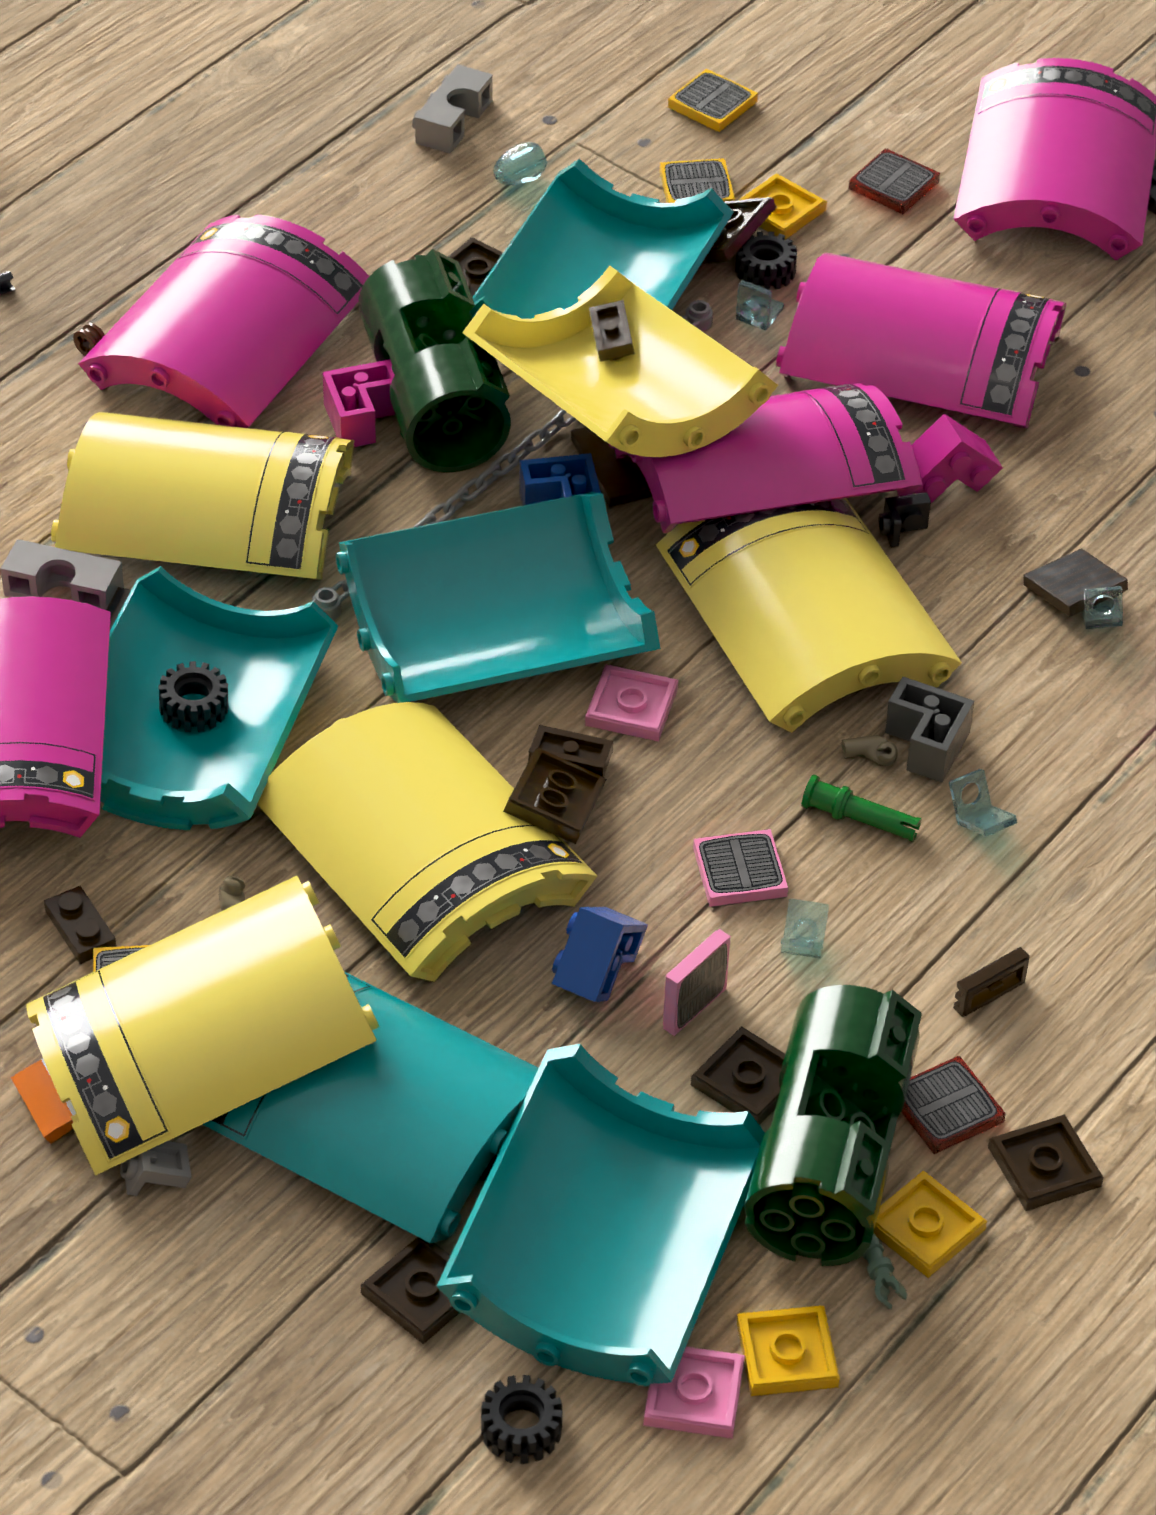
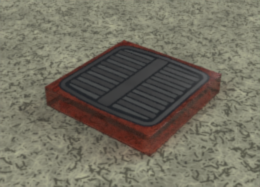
[849,148,940,214]
[902,1055,1006,1154]

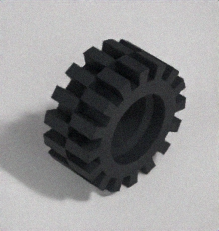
[735,231,797,291]
[159,661,228,733]
[481,1375,563,1464]

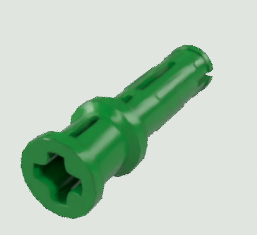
[801,775,922,842]

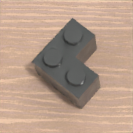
[885,677,974,783]

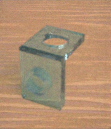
[736,280,784,330]
[1081,586,1123,629]
[949,769,1018,836]
[781,899,829,958]

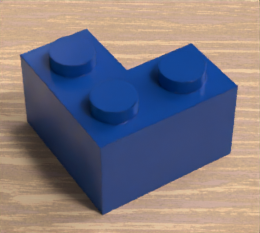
[519,453,601,506]
[552,907,648,1002]

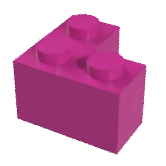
[322,359,395,447]
[911,414,1003,503]

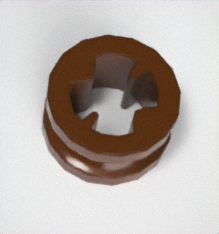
[73,323,105,356]

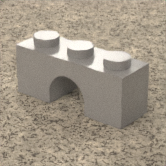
[412,64,493,154]
[0,539,124,610]

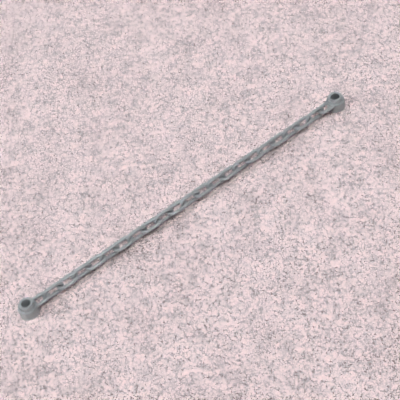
[311,300,713,620]

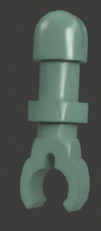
[862,1234,907,1309]

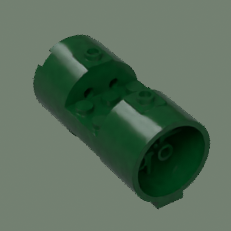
[358,249,511,473]
[744,985,922,1266]

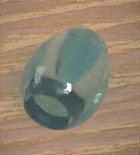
[493,142,547,185]

